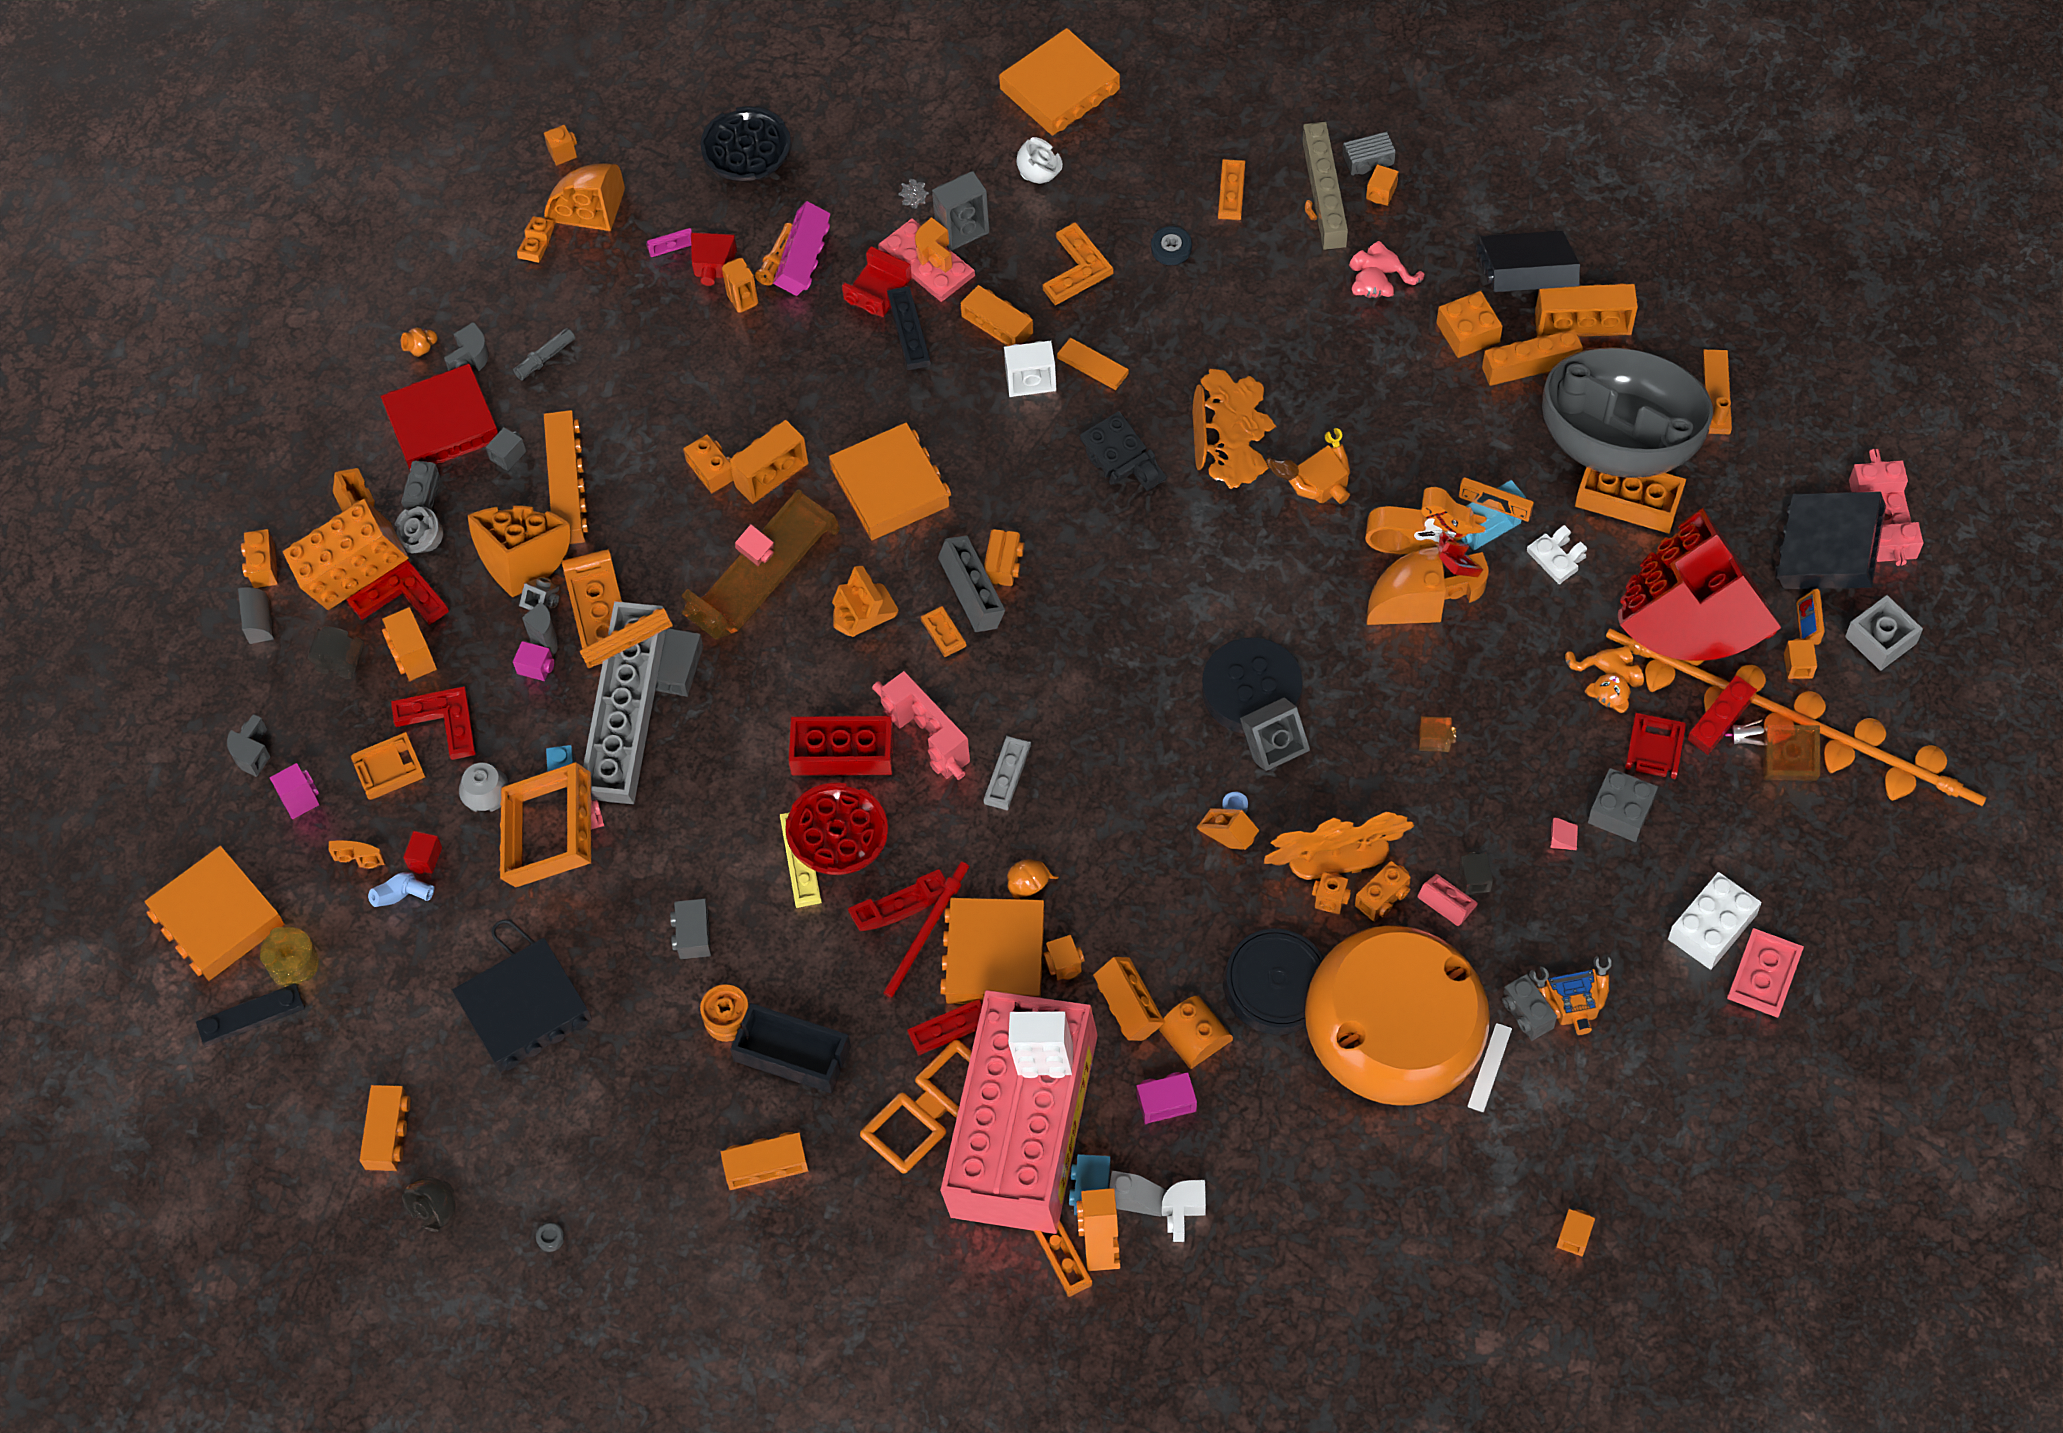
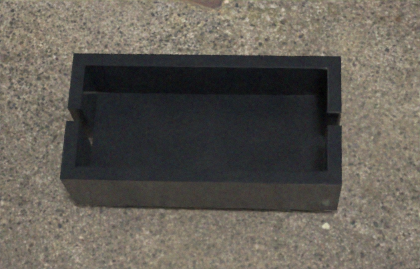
[730,1003,851,1094]

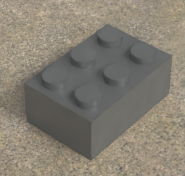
[932,171,989,251]

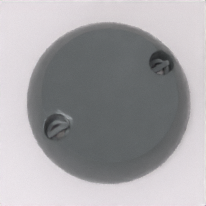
[1542,347,1713,478]

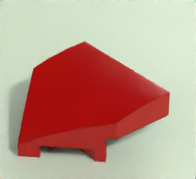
[1439,531,1483,578]

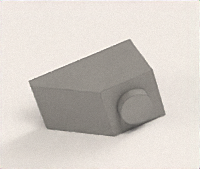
[1109,1171,1166,1217]

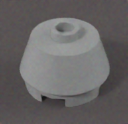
[395,506,443,553]
[459,763,509,812]

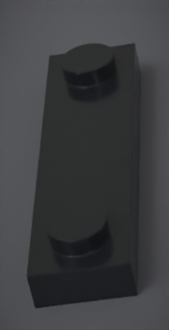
[887,286,931,370]
[196,983,305,1048]

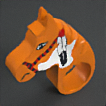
[1365,487,1487,554]

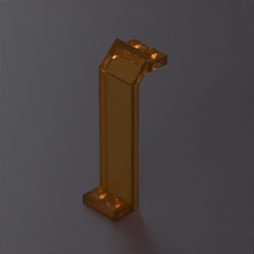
[681,489,841,640]

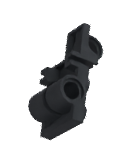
[1080,411,1167,491]

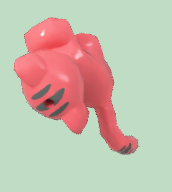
[1349,241,1425,298]

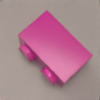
[269,763,319,819]
[1136,1072,1197,1124]

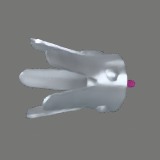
[1725,719,1764,745]

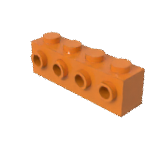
[1482,329,1583,386]

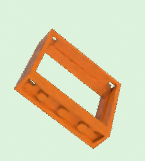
[499,762,591,887]

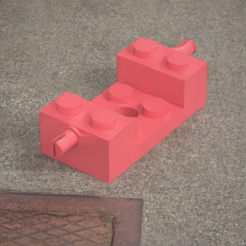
[1849,449,1923,566]
[872,671,970,780]

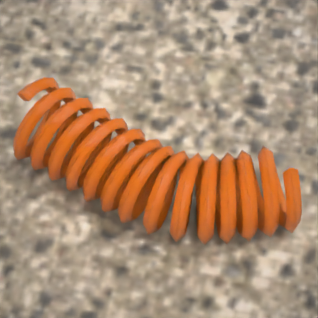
[1305,200,1317,221]

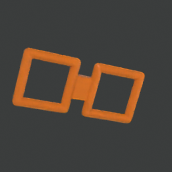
[860,1039,972,1173]

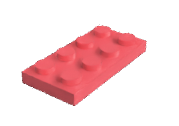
[878,218,975,302]

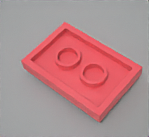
[1727,928,1804,1018]

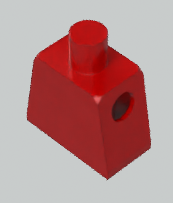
[691,233,737,286]

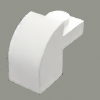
[1162,1180,1206,1242]

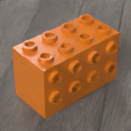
[282,499,409,610]

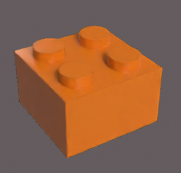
[1437,291,1502,358]
[381,607,437,681]

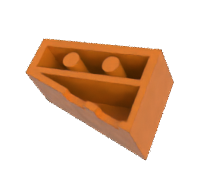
[1076,1188,1120,1271]

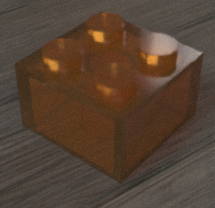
[1764,725,1820,781]

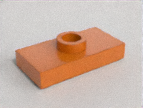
[921,606,966,657]

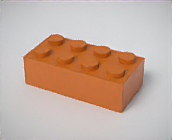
[1535,283,1638,337]
[1575,467,1686,534]

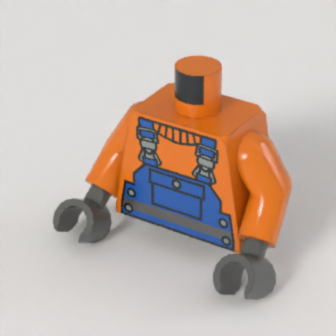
[1529,956,1612,1035]

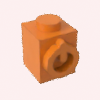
[1042,935,1085,980]

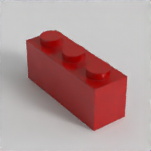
[1688,675,1757,755]

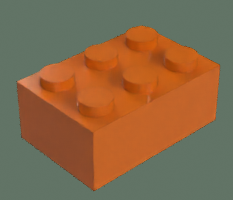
[729,420,808,504]

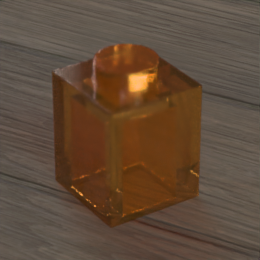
[1419,716,1456,752]

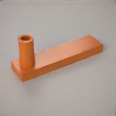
[1702,349,1732,434]

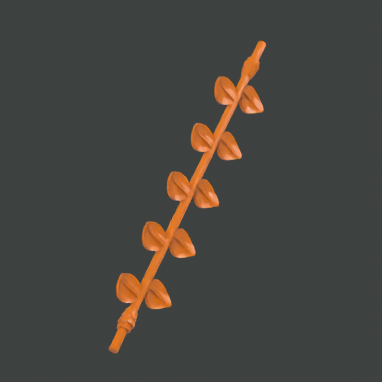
[1606,628,1987,806]

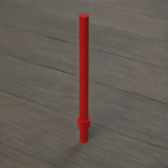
[883,862,969,998]

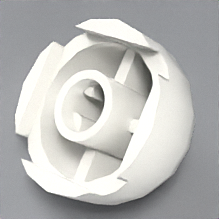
[1016,137,1063,184]

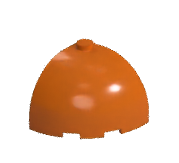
[544,163,625,231]
[468,506,570,597]
[1367,547,1446,625]

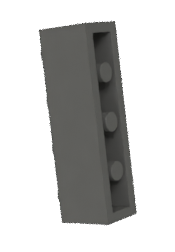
[938,536,1005,632]

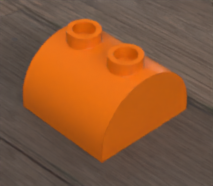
[1159,996,1233,1069]

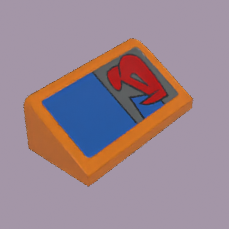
[1796,589,1825,645]

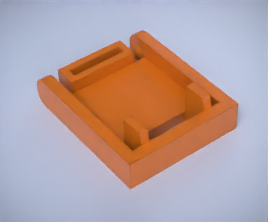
[351,732,425,800]

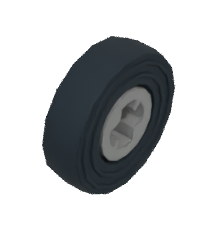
[1151,226,1192,265]

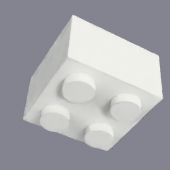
[1004,341,1056,397]

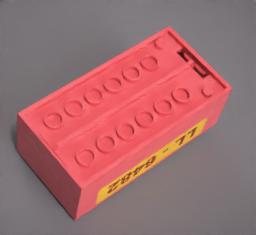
[940,990,1098,1234]

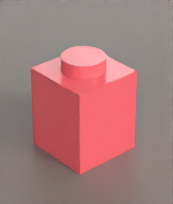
[735,525,774,566]

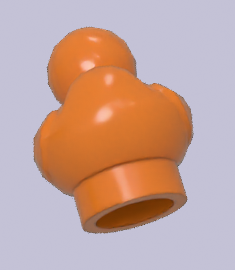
[401,327,438,357]

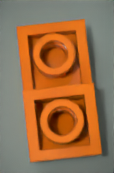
[517,216,555,263]
[329,840,385,869]

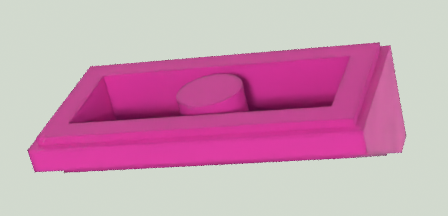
[646,228,692,257]

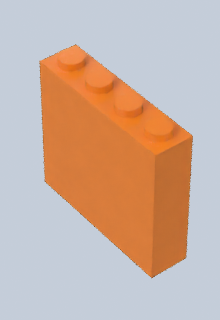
[999,28,1120,136]
[829,422,951,541]
[144,846,285,981]
[941,898,1045,1005]

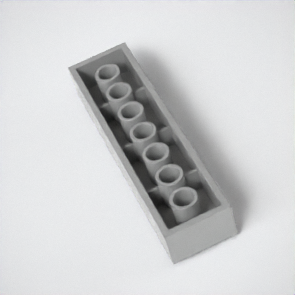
[583,601,666,804]

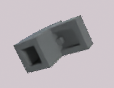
[444,322,489,371]
[227,714,270,777]

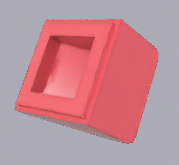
[1550,818,1578,850]

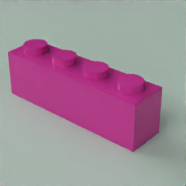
[773,201,830,296]

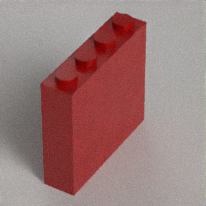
[380,364,498,472]

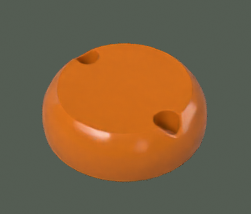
[1305,925,1490,1105]

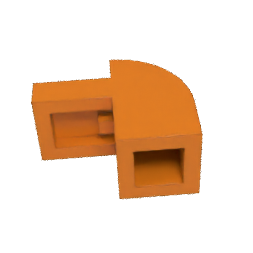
[915,217,952,273]
[1444,552,1488,603]

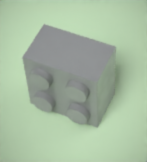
[1845,595,1923,671]

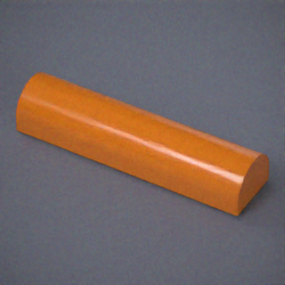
[1034,1220,1092,1297]

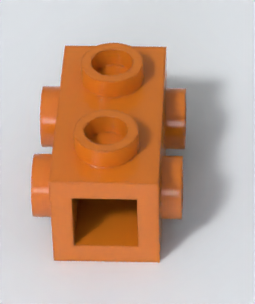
[1355,861,1411,922]

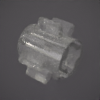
[899,179,929,209]

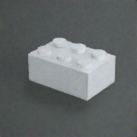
[1668,872,1762,970]
[1008,1012,1073,1078]

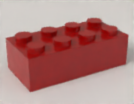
[789,716,894,775]

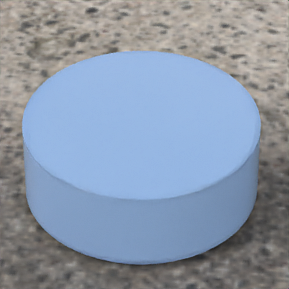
[1222,792,1248,814]

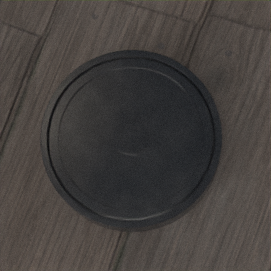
[1202,638,1303,734]
[1223,928,1324,1035]

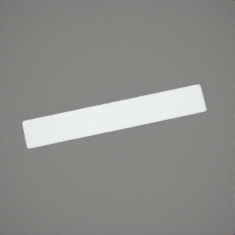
[1468,1023,1512,1112]

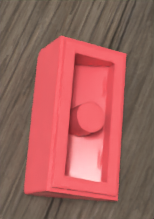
[1418,874,1478,926]

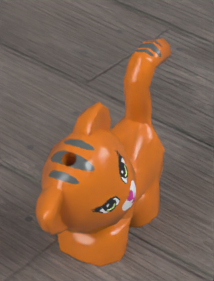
[1565,645,1644,713]

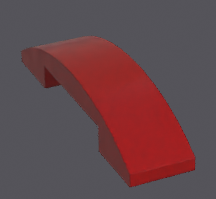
[848,869,946,931]

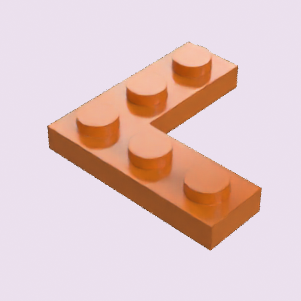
[1042,222,1113,306]

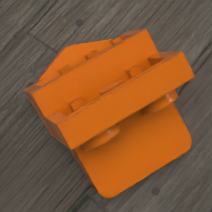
[832,566,898,637]

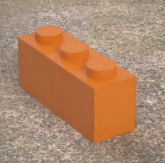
[961,285,1033,346]
[1093,957,1165,1041]
[360,1085,411,1171]
[720,1132,808,1190]

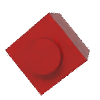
[403,831,442,874]

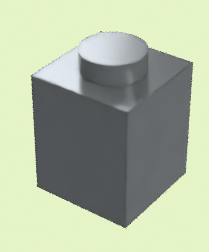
[486,427,526,471]

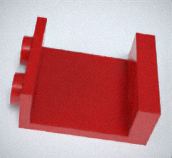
[842,246,912,317]

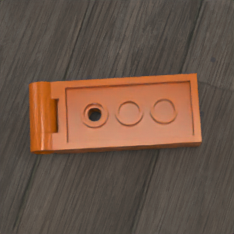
[561,549,622,667]

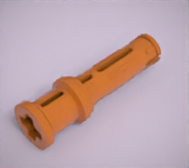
[755,223,792,286]

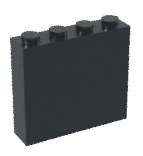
[1476,231,1580,292]
[1775,492,1886,589]
[452,938,592,1073]

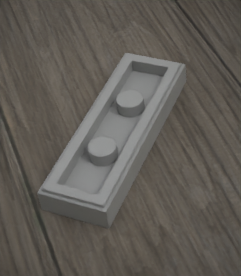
[984,736,1031,810]

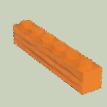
[580,608,673,668]

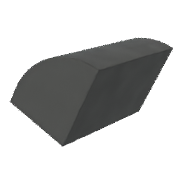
[238,587,274,644]
[522,602,558,658]

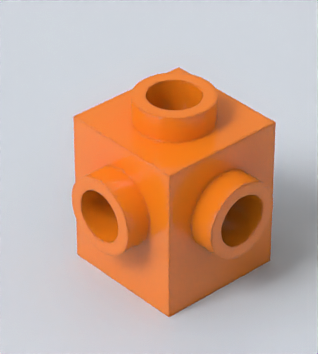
[1312,872,1351,915]

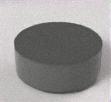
[536,1223,564,1252]

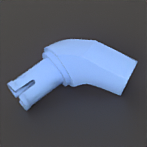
[368,872,434,907]

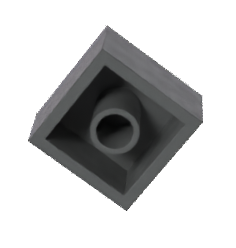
[1240,698,1310,771]
[1588,768,1658,842]

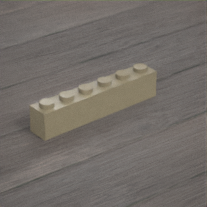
[1302,122,1348,250]

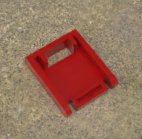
[1625,713,1686,779]

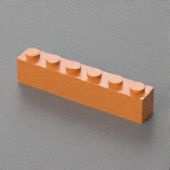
[544,410,588,544]

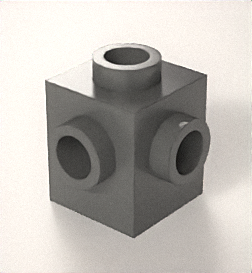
[519,577,560,611]

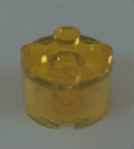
[260,927,319,987]

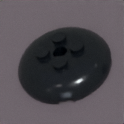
[700,106,791,181]

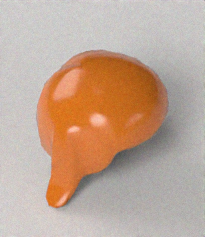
[1007,859,1059,900]

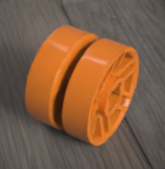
[700,985,749,1042]

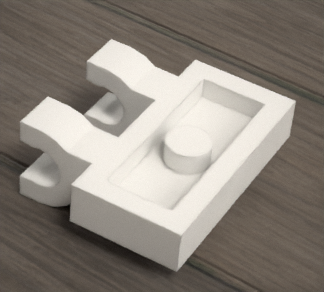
[1527,525,1587,584]

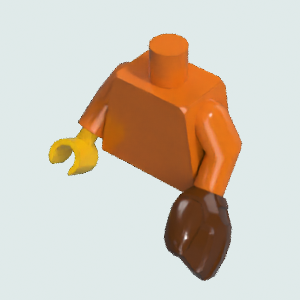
[1267,428,1350,504]

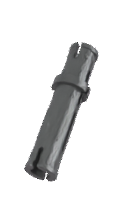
[513,327,575,380]

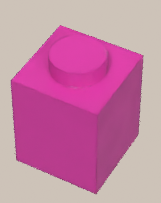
[513,641,554,681]

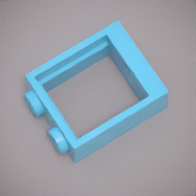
[1461,480,1526,550]

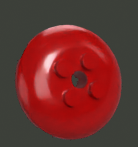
[785,783,888,875]

